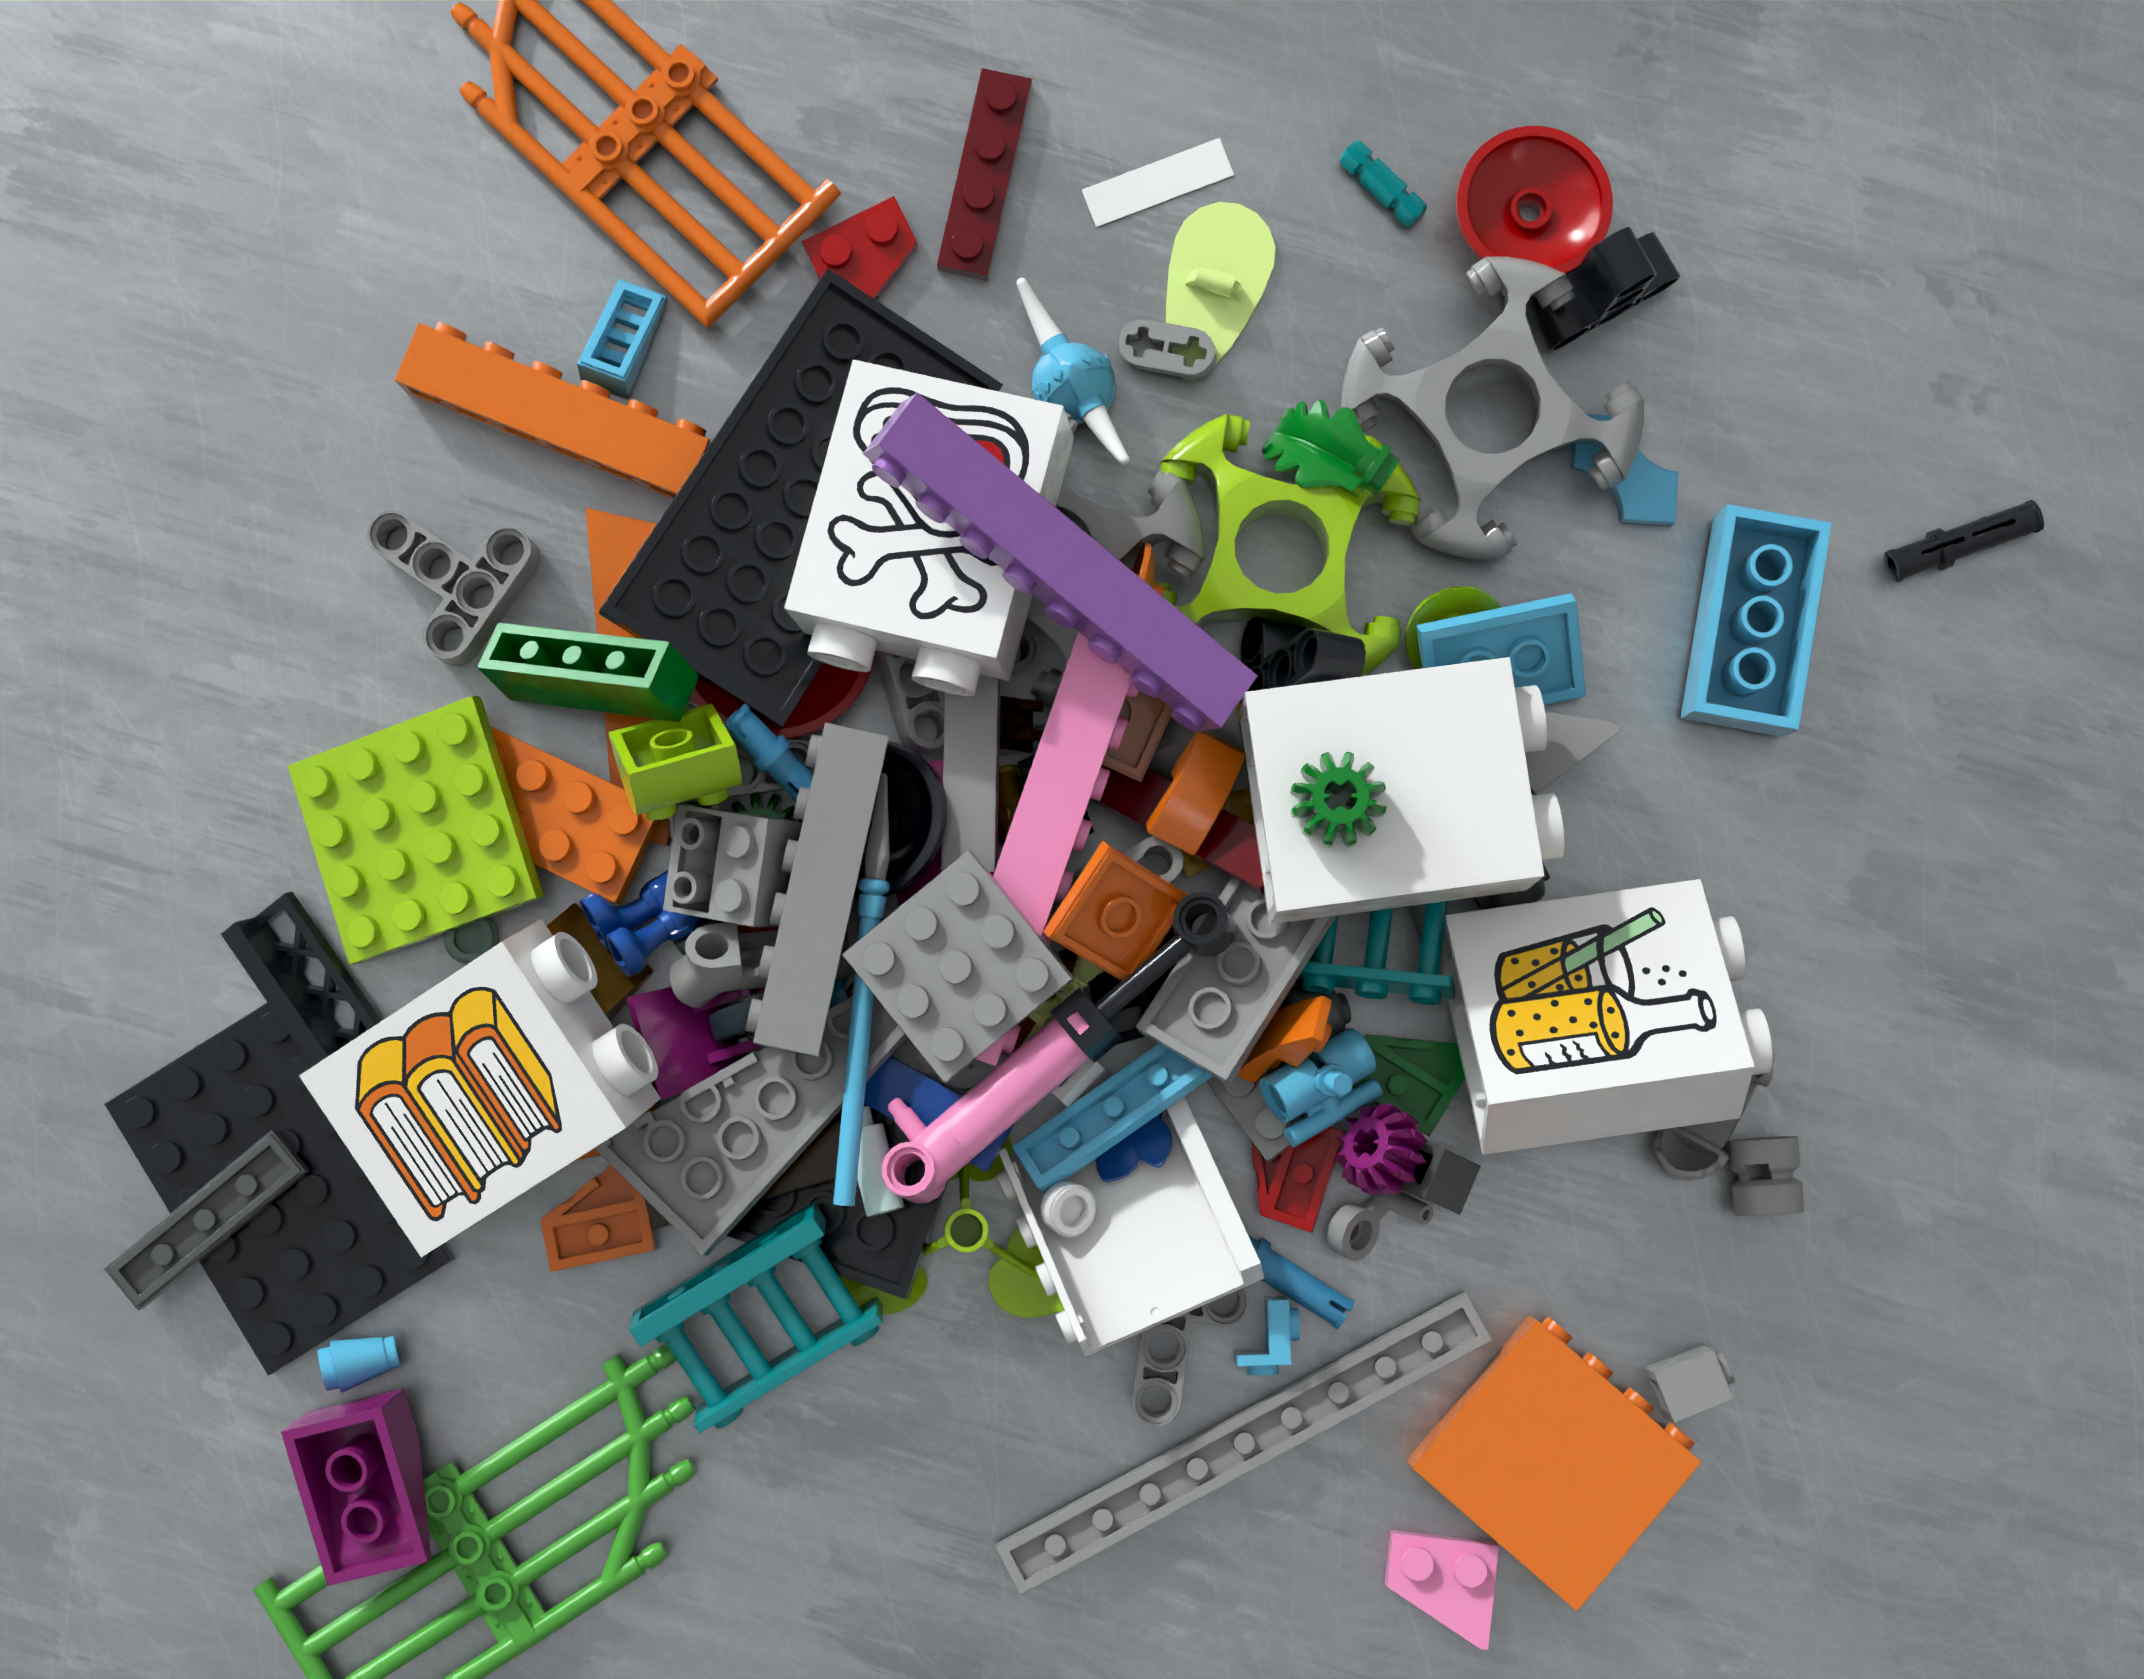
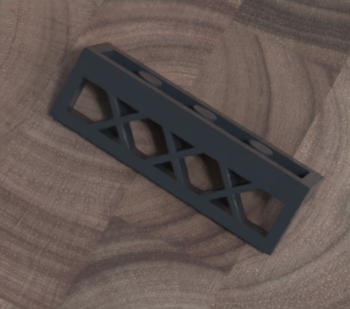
[221,891,382,1067]

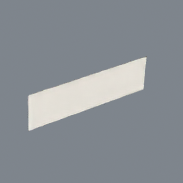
[1081,138,1234,227]

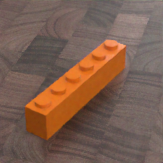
[394,322,711,499]

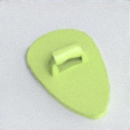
[1166,202,1276,380]

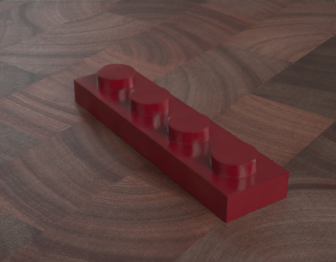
[937,68,1032,281]

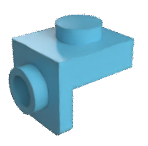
[1234,1296,1300,1376]

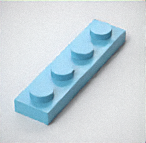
[1012,1044,1213,1194]

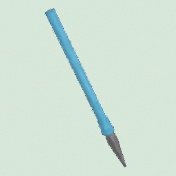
[833,773,890,1206]

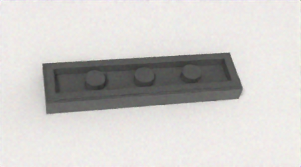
[104,1130,310,1310]

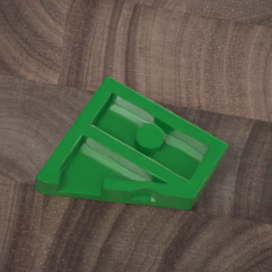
[1352,1034,1465,1136]

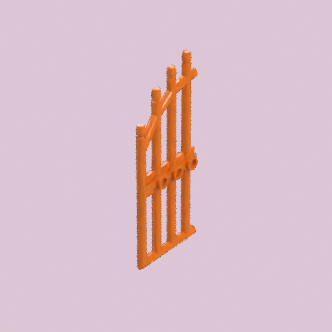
[450,0,841,329]

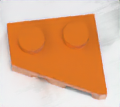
[540,1165,658,1272]

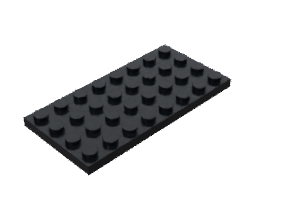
[599,269,1003,730]

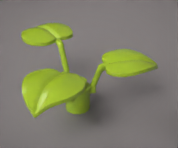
[838,1088,1065,1318]

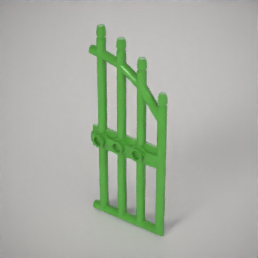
[253,1344,697,1679]

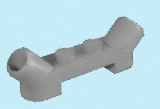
[670,908,892,1008]

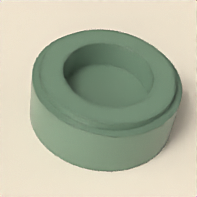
[443,917,499,964]

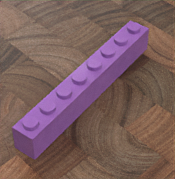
[863,392,1258,732]

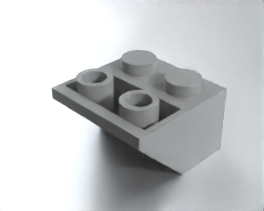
[663,804,802,927]

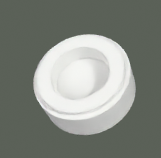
[1040,1180,1096,1238]

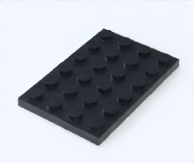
[104,1002,455,1376]

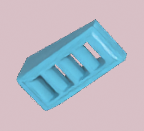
[577,279,667,398]

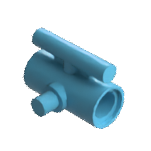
[1259,1028,1383,1147]

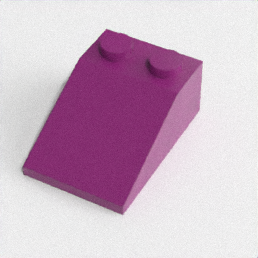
[281,1388,431,1586]

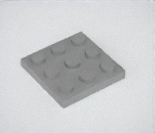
[842,850,1074,1083]

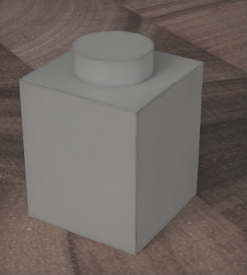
[1643,1344,1735,1423]

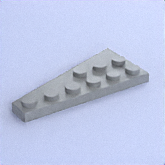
[594,995,907,1255]

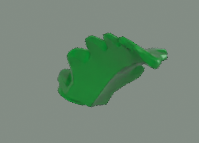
[1262,400,1400,497]

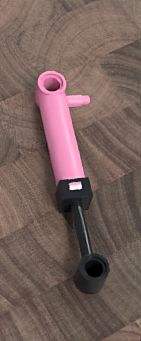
[882,891,1235,1204]

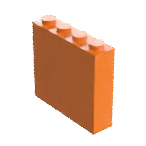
[1406,1315,1702,1611]

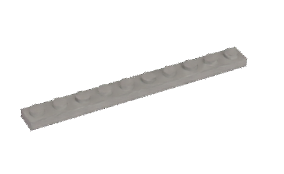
[995,1292,1492,1595]

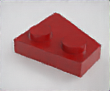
[1251,1117,1346,1233]

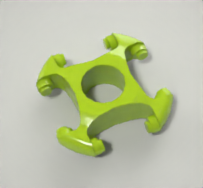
[1154,413,1421,677]

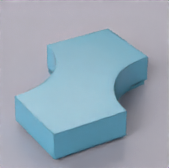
[1572,414,1678,526]

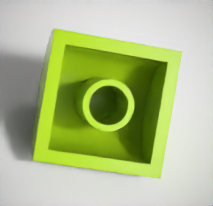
[608,703,742,820]

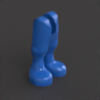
[580,870,707,977]

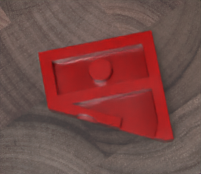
[801,196,918,299]

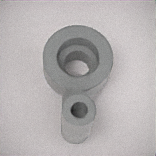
[1327,1192,1434,1261]

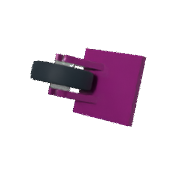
[626,987,766,1100]

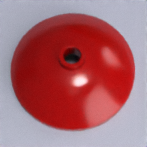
[1456,126,1613,275]

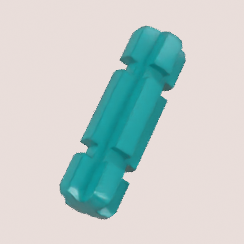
[1339,140,1427,227]

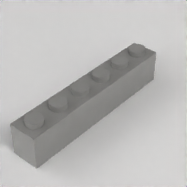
[746,722,889,1058]

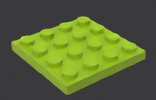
[287,696,544,965]

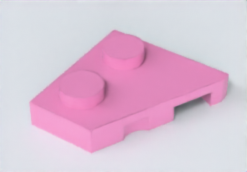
[1385,1530,1499,1650]

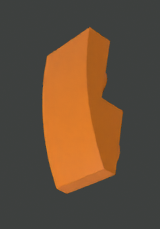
[1146,730,1246,855]
[1236,996,1332,1084]

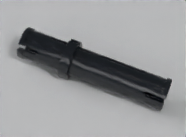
[1884,500,2044,582]

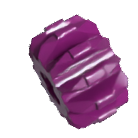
[1334,1103,1428,1197]

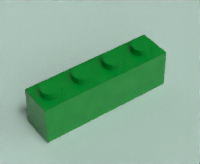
[477,623,699,722]

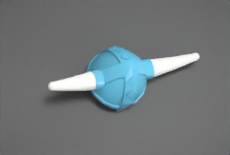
[1016,278,1130,465]

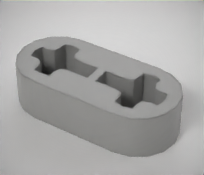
[1118,319,1217,379]

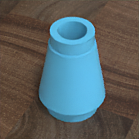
[317,1335,401,1393]

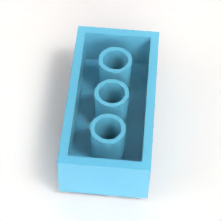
[1680,504,1832,737]

